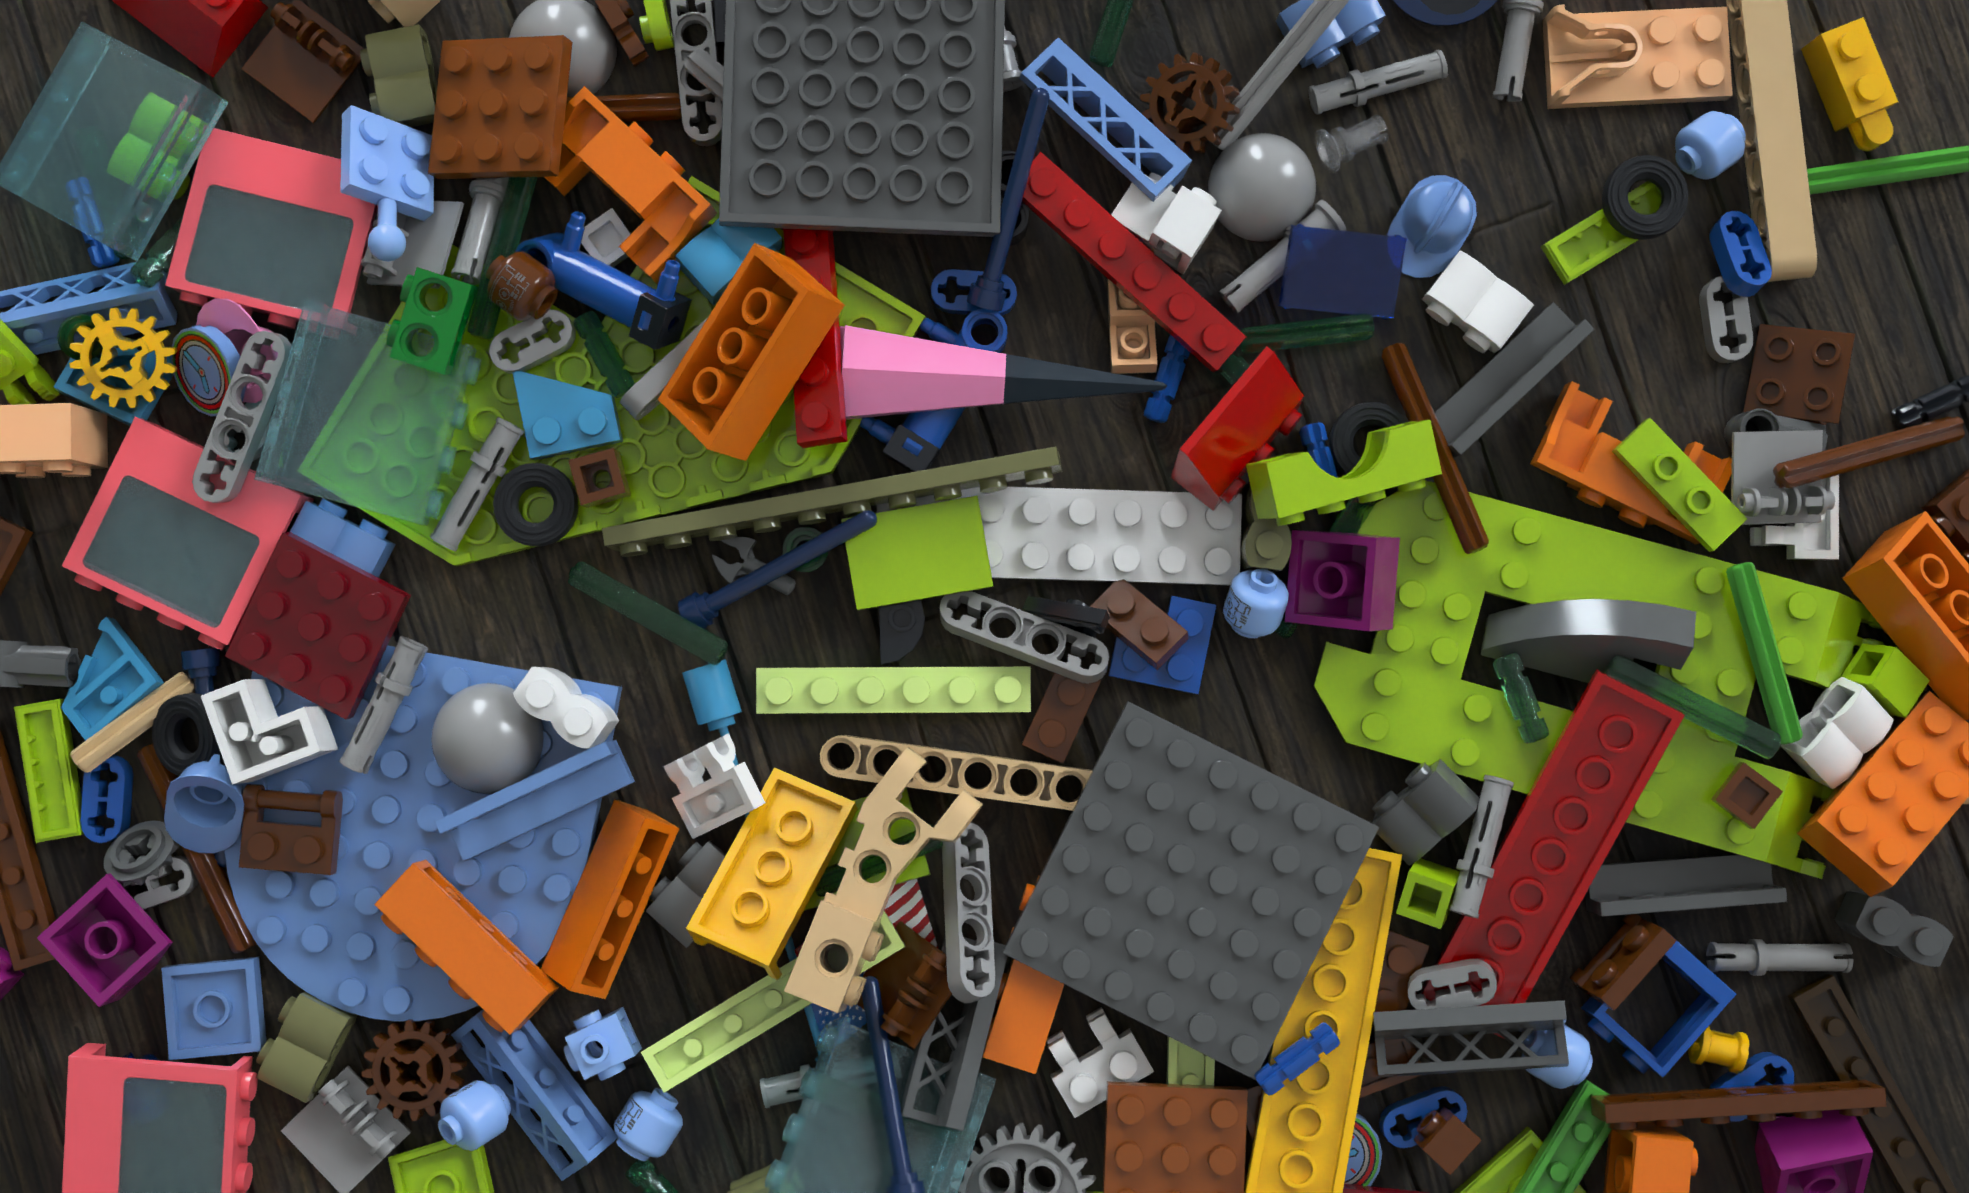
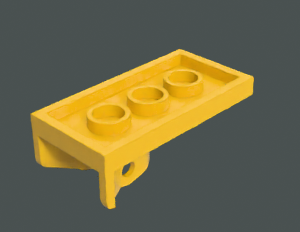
[686,768,858,980]

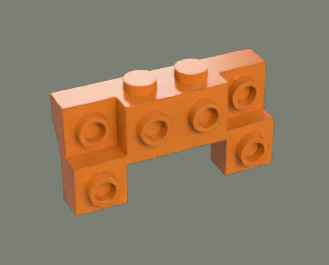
[544,86,717,285]
[1530,381,1732,544]

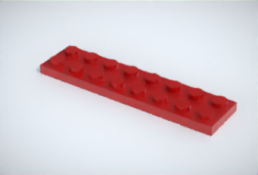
[1421,669,1685,1039]

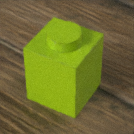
[1840,643,1930,718]
[1396,858,1460,929]

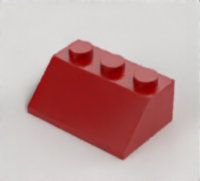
[112,0,268,78]
[1171,346,1304,511]

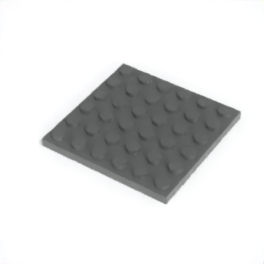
[719,0,1005,237]
[1003,701,1379,1080]

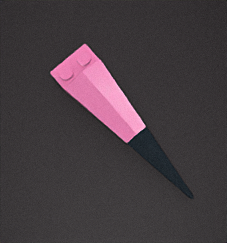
[794,325,1167,420]

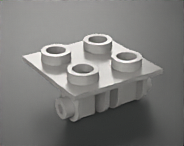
[361,201,464,289]
[1731,430,1835,525]
[281,1065,412,1193]

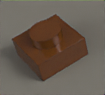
[1711,762,1783,829]

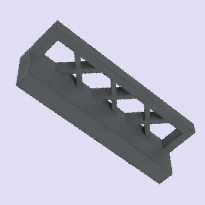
[1434,302,1594,458]
[1585,853,1787,916]
[901,937,1008,1131]
[1373,1000,1569,1077]

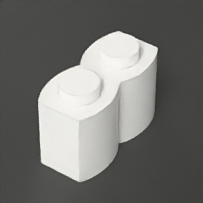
[1422,250,1534,353]
[513,667,619,749]
[1781,677,1894,789]

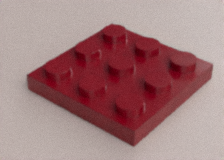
[225,532,411,720]

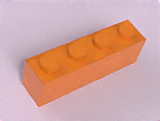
[541,799,679,999]
[374,860,559,1035]
[982,875,1064,1074]

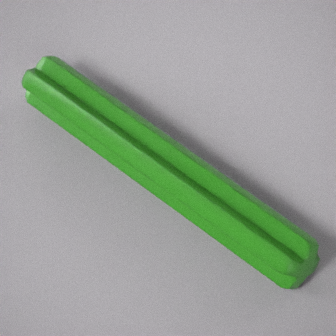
[1807,145,1969,195]
[1726,562,1803,745]

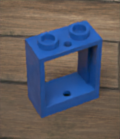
[1581,937,1736,1077]

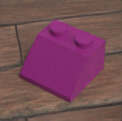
[1285,530,1400,631]
[37,873,173,1007]
[1755,1110,1873,1193]

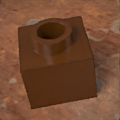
[568,448,632,508]
[1413,1106,1482,1175]

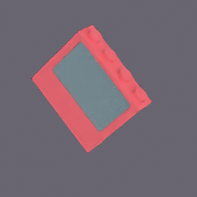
[165,126,378,340]
[62,417,314,650]
[62,1043,258,1193]

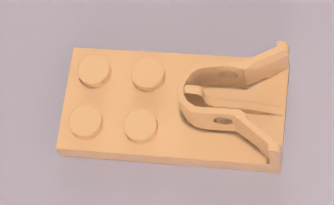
[1542,4,1733,109]

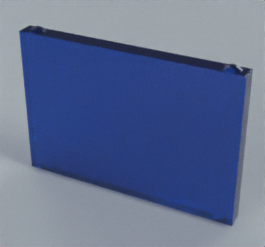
[1279,224,1407,319]

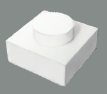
[581,208,631,267]

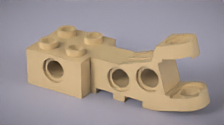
[784,747,983,1013]

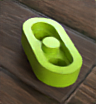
[639,0,674,51]

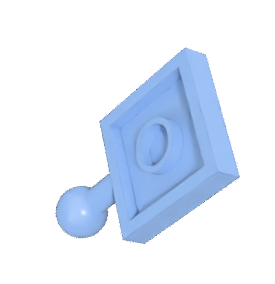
[340,105,434,262]

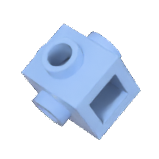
[564,1007,642,1081]

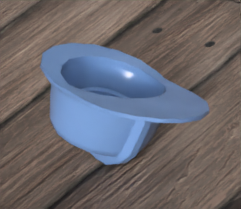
[1386,175,1477,278]
[164,754,244,853]

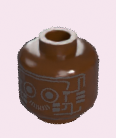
[486,251,558,321]

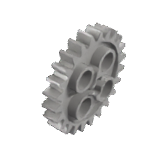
[949,1123,1096,1193]

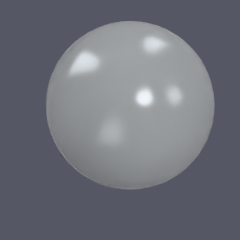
[509,0,617,97]
[1208,133,1316,242]
[431,683,544,794]

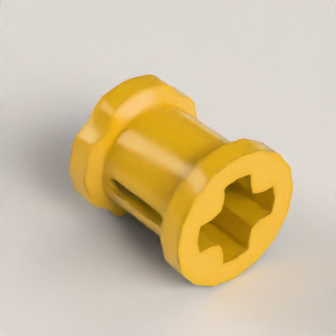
[1688,1026,1749,1074]

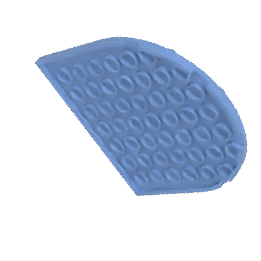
[225,645,622,1021]

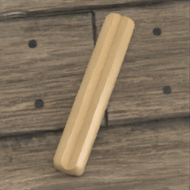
[70,672,195,773]

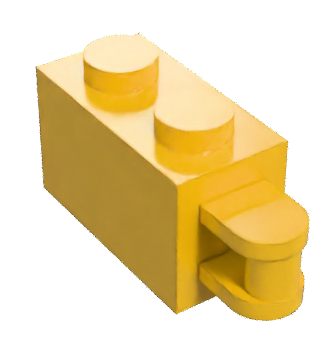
[1801,17,1898,151]

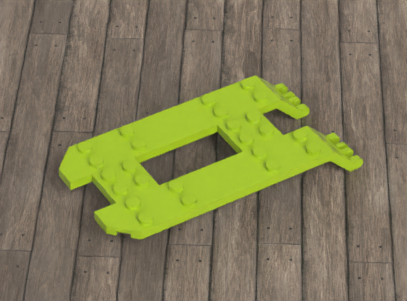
[1313,480,1886,879]

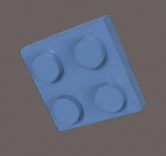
[161,957,266,1060]

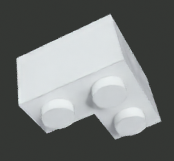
[1111,173,1222,274]
[201,679,339,785]

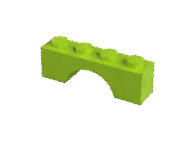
[1246,420,1442,526]

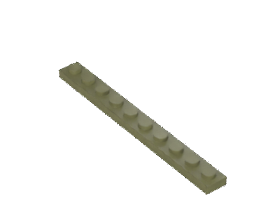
[602,446,1063,557]

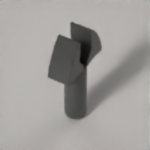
[712,537,796,595]

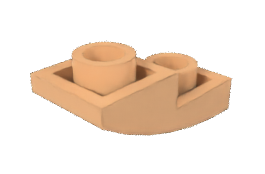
[1108,279,1157,374]

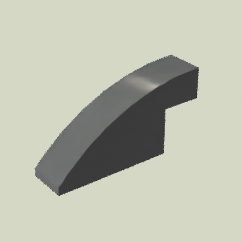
[1481,599,1696,683]

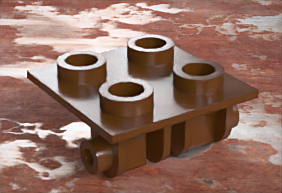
[241,0,364,123]
[1743,324,1855,425]
[857,921,952,1049]

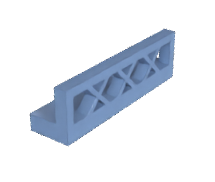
[1019,38,1192,202]
[0,256,178,355]
[434,740,635,861]
[451,1010,618,1181]

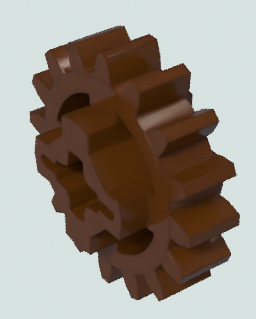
[1140,52,1240,155]
[361,1019,467,1121]

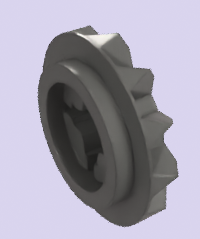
[104,821,179,887]

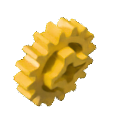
[69,307,177,408]

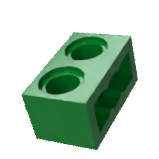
[386,267,478,375]

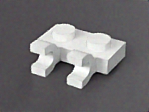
[1750,475,1839,560]
[663,733,765,839]
[1047,1007,1154,1118]

